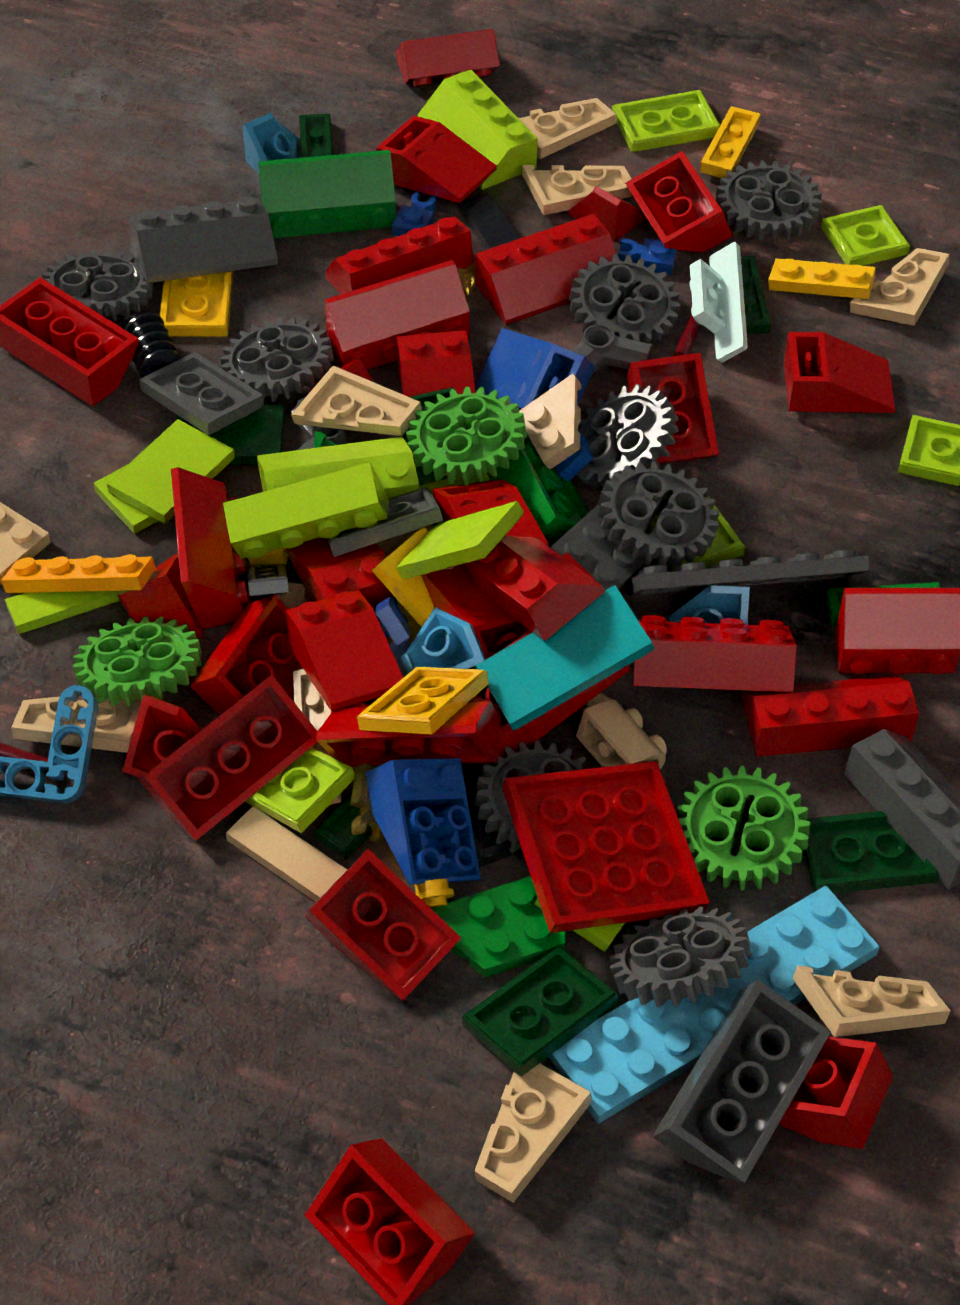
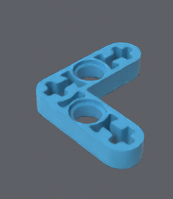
[0,685,98,803]

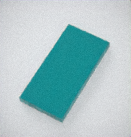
[476,585,655,731]

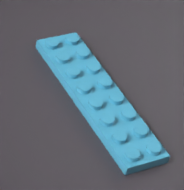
[548,886,880,1124]

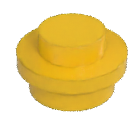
[414,879,454,908]

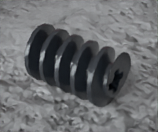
[120,313,180,379]

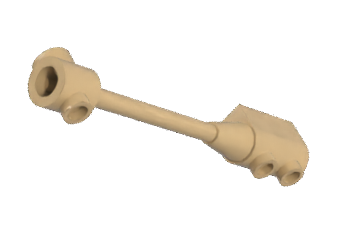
[576,692,667,769]

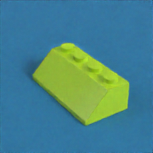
[417,69,538,190]
[257,437,419,499]
[223,462,389,559]

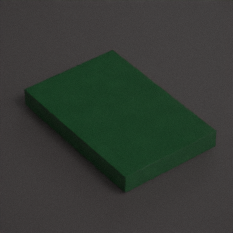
[176,405,285,465]
[803,811,939,894]
[462,946,618,1077]

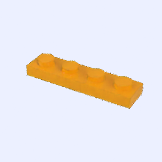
[1,554,156,593]

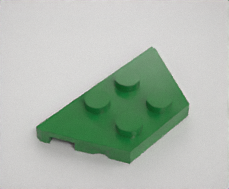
[431,876,566,978]

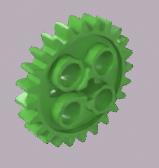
[406,387,527,484]
[73,616,202,707]
[677,766,810,891]

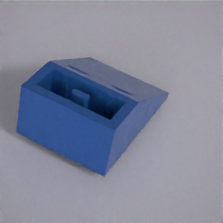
[475,328,595,411]
[365,758,481,885]

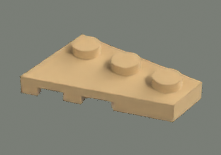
[519,98,616,159]
[522,165,632,215]
[850,248,949,326]
[792,965,950,1037]

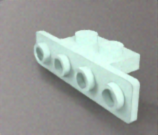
[689,242,748,363]

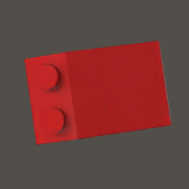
[397,330,476,397]
[627,353,719,464]
[285,537,397,614]
[285,590,404,711]
[305,849,461,1001]
[778,1037,893,1149]

